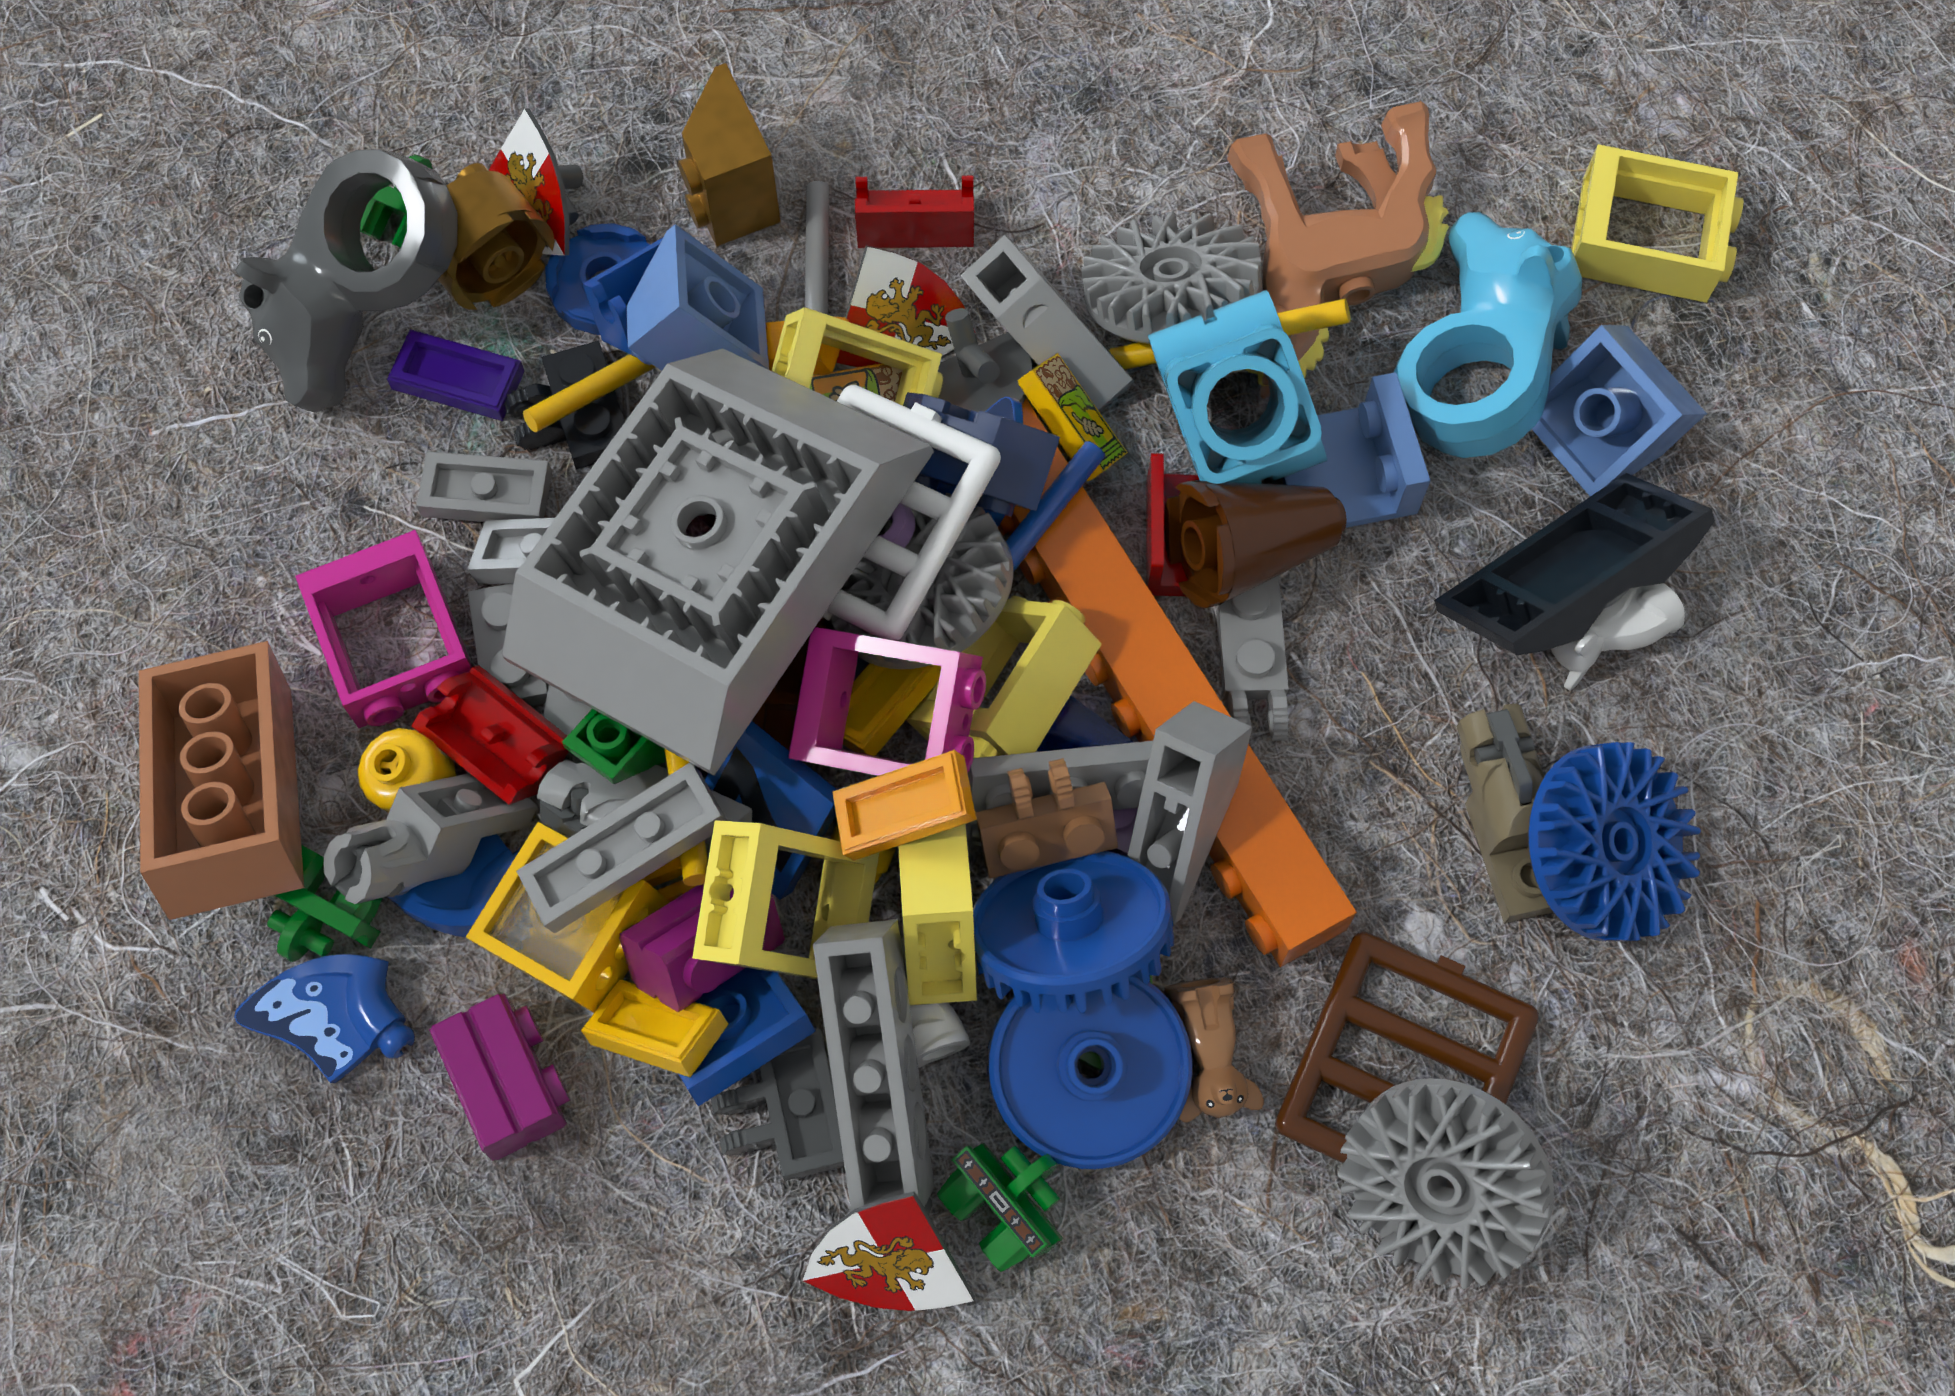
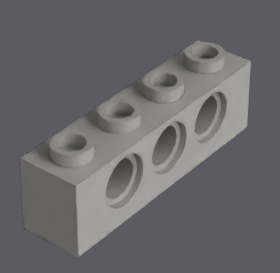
[813,919,935,1211]

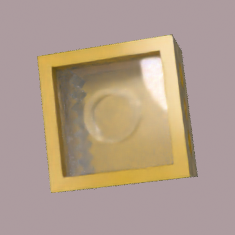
[466,822,670,1013]

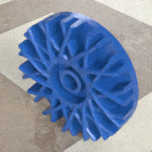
[1528,742,1701,942]
[973,851,1174,1013]
[987,974,1192,1169]

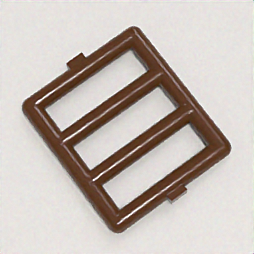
[1275,932,1539,1163]

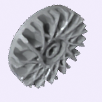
[1081,211,1263,344]
[830,493,1013,669]
[1338,1078,1554,1289]

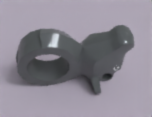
[235,149,458,413]

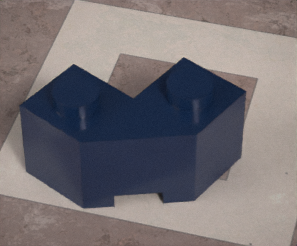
[903,392,1060,517]

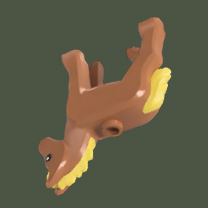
[1227,101,1449,399]

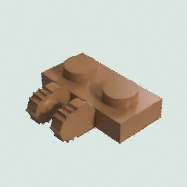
[975,758,1118,879]

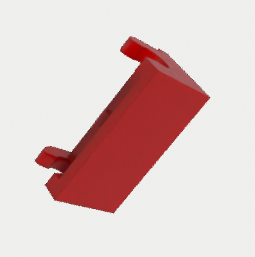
[855,175,974,248]
[412,665,569,805]

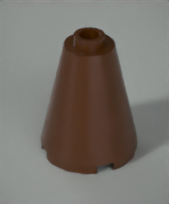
[1164,480,1347,608]

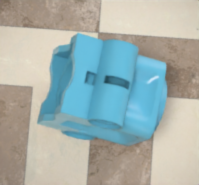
[1148,290,1327,484]

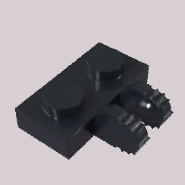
[504,340,625,470]

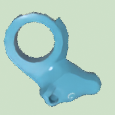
[1393,212,1582,458]

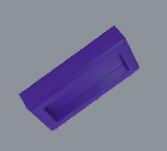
[387,329,525,421]

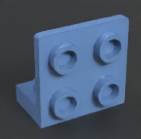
[1282,372,1430,528]

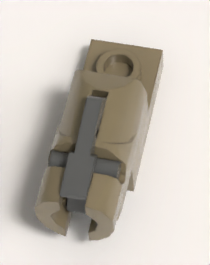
[1457,703,1554,924]

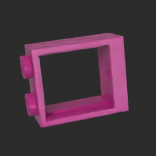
[295,530,473,729]
[789,627,986,776]

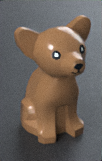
[1164,977,1264,1123]

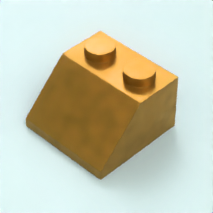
[678,63,781,247]

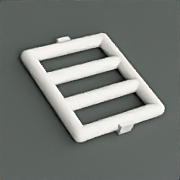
[822,385,1001,641]

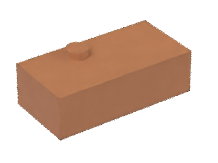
[139,641,304,920]

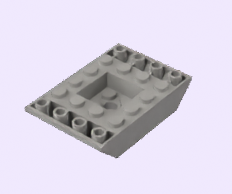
[502,348,934,776]

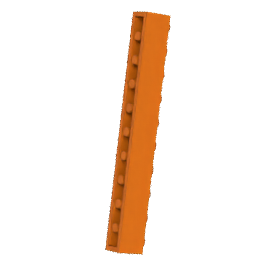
[998,399,1357,968]

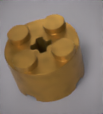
[438,163,555,310]

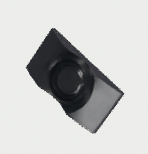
[1434,473,1715,655]

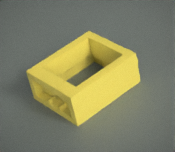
[1571,144,1744,303]
[772,307,943,406]
[906,596,1102,758]
[692,820,879,979]
[898,824,977,1005]

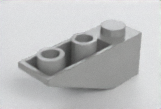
[960,235,1135,412]

